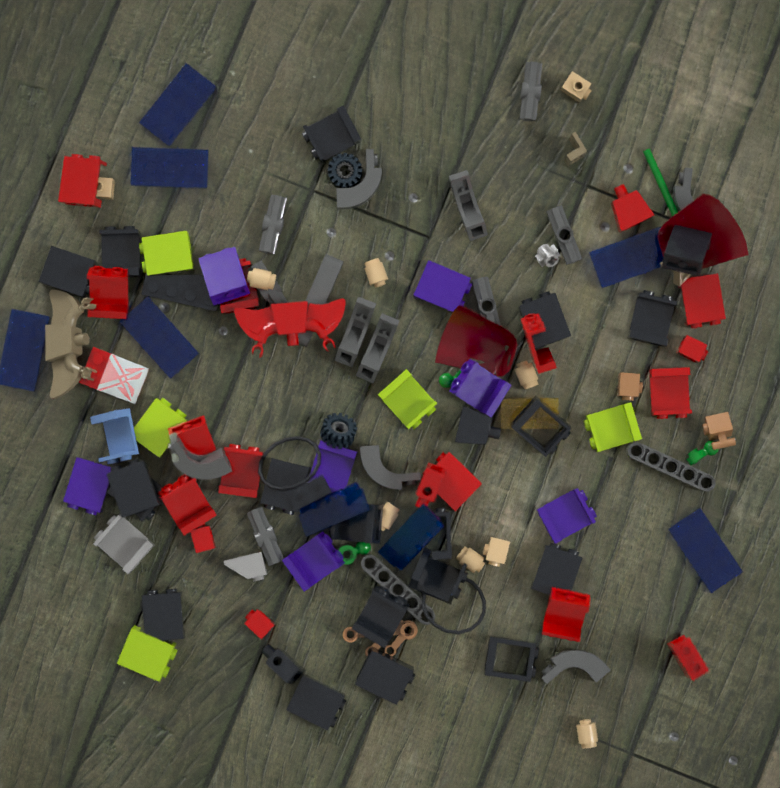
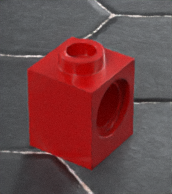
[676,335,708,363]
[190,523,216,553]
[244,608,275,639]

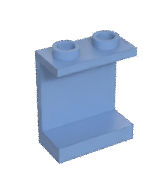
[90,408,139,464]

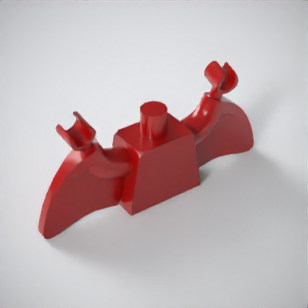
[234,299,346,358]

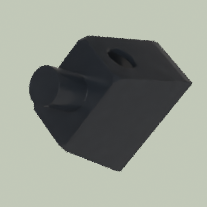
[455,406,501,445]
[262,644,305,684]

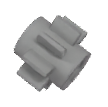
[535,244,560,267]

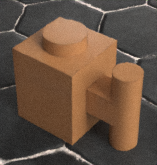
[702,412,736,450]

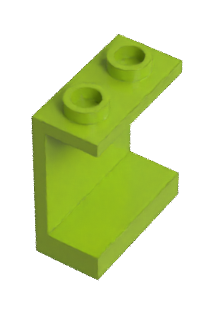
[139,231,194,276]
[378,369,437,429]
[134,397,188,458]
[583,402,642,452]
[117,625,178,682]

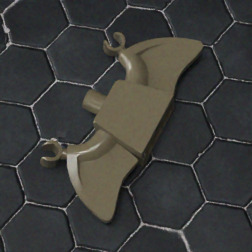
[45,290,97,399]

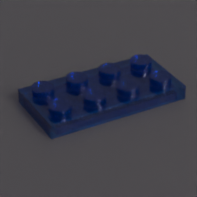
[139,63,217,147]
[130,147,209,189]
[589,226,664,288]
[120,297,199,379]
[0,309,50,392]
[668,508,743,593]

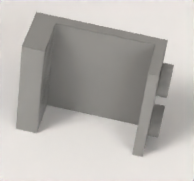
[93,514,155,574]

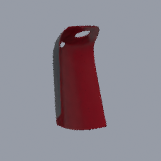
[658,193,749,269]
[435,305,517,377]

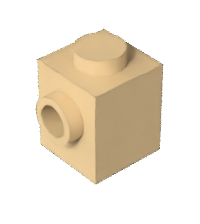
[560,71,592,103]
[96,177,115,200]
[483,537,510,567]

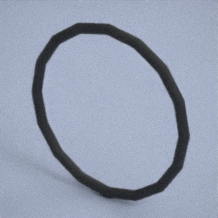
[258,436,321,491]
[421,577,486,635]

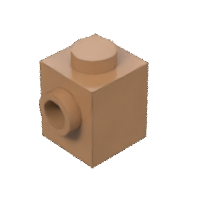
[617,373,643,401]

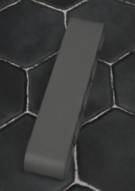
[298,254,344,347]
[626,442,716,492]
[361,554,435,625]

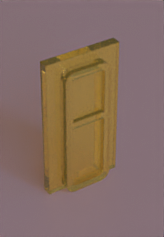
[500,398,559,429]

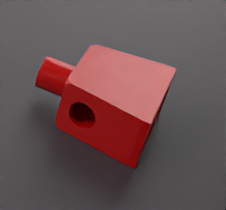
[611,184,654,233]
[415,463,447,510]

